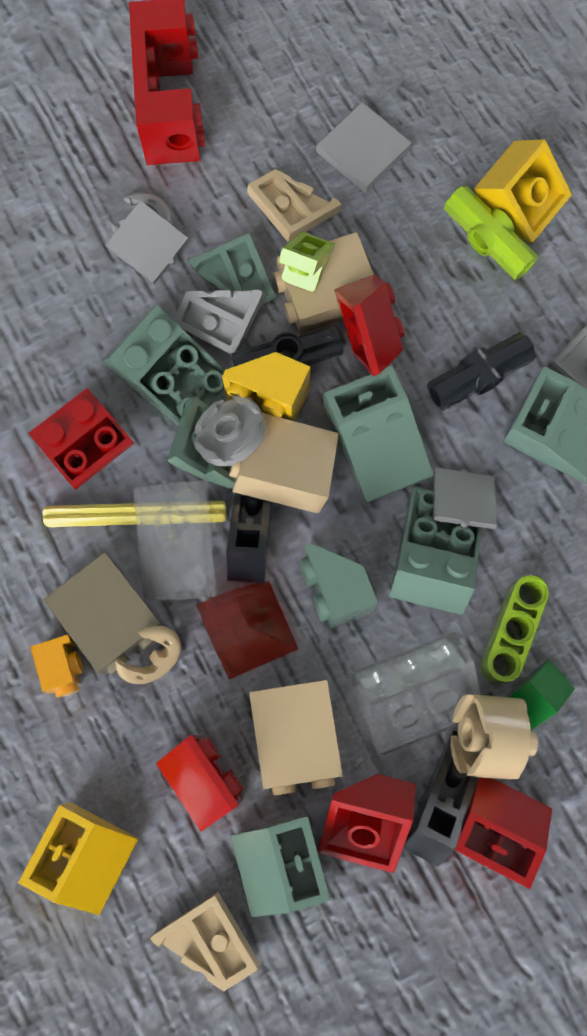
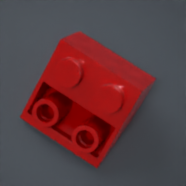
[28,387,134,490]
[156,735,244,831]
[455,777,552,889]

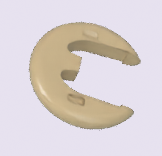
[115,626,181,684]

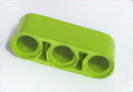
[480,575,549,684]

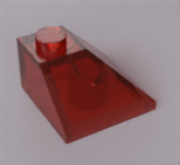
[196,580,299,680]

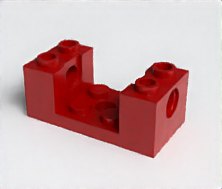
[129,0,205,166]

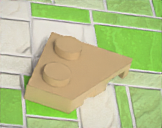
[247,169,342,242]
[150,892,261,992]

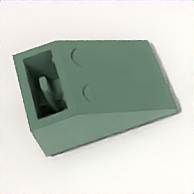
[101,305,225,425]
[323,366,433,504]
[503,366,587,484]
[389,486,482,615]

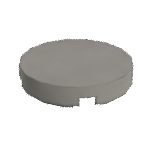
[194,396,267,467]

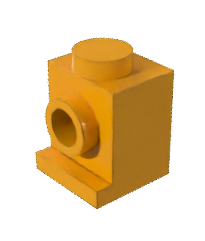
[30,634,83,698]

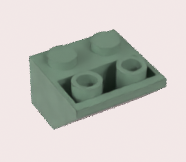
[299,543,378,629]
[231,813,331,917]

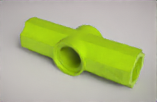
[444,185,539,280]

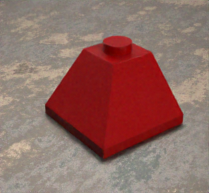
[317,774,416,873]

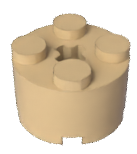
[451,694,538,780]

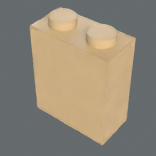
[273,232,374,333]
[229,413,339,514]
[249,680,343,795]

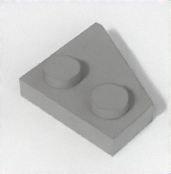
[174,290,266,354]

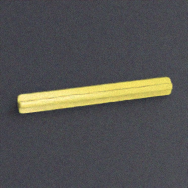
[43,501,227,527]

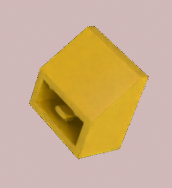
[222,352,311,422]
[18,802,139,915]

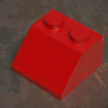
[334,274,404,376]

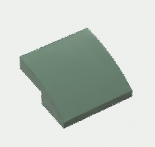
[167,396,235,489]

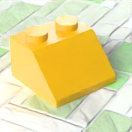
[474,139,572,243]

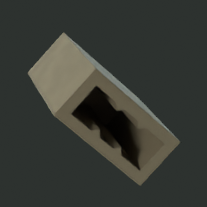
[43,552,164,675]

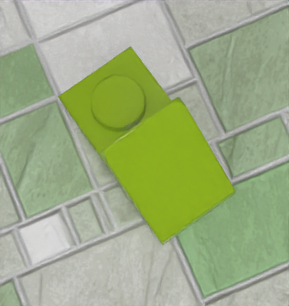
[279,231,335,292]

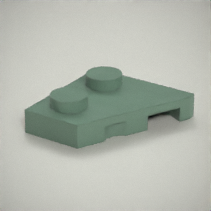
[188,233,277,305]

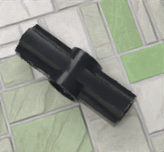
[231,323,343,367]
[427,332,536,411]

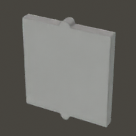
[105,200,189,284]
[433,467,497,529]

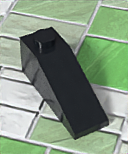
[226,492,272,583]
[403,730,479,867]

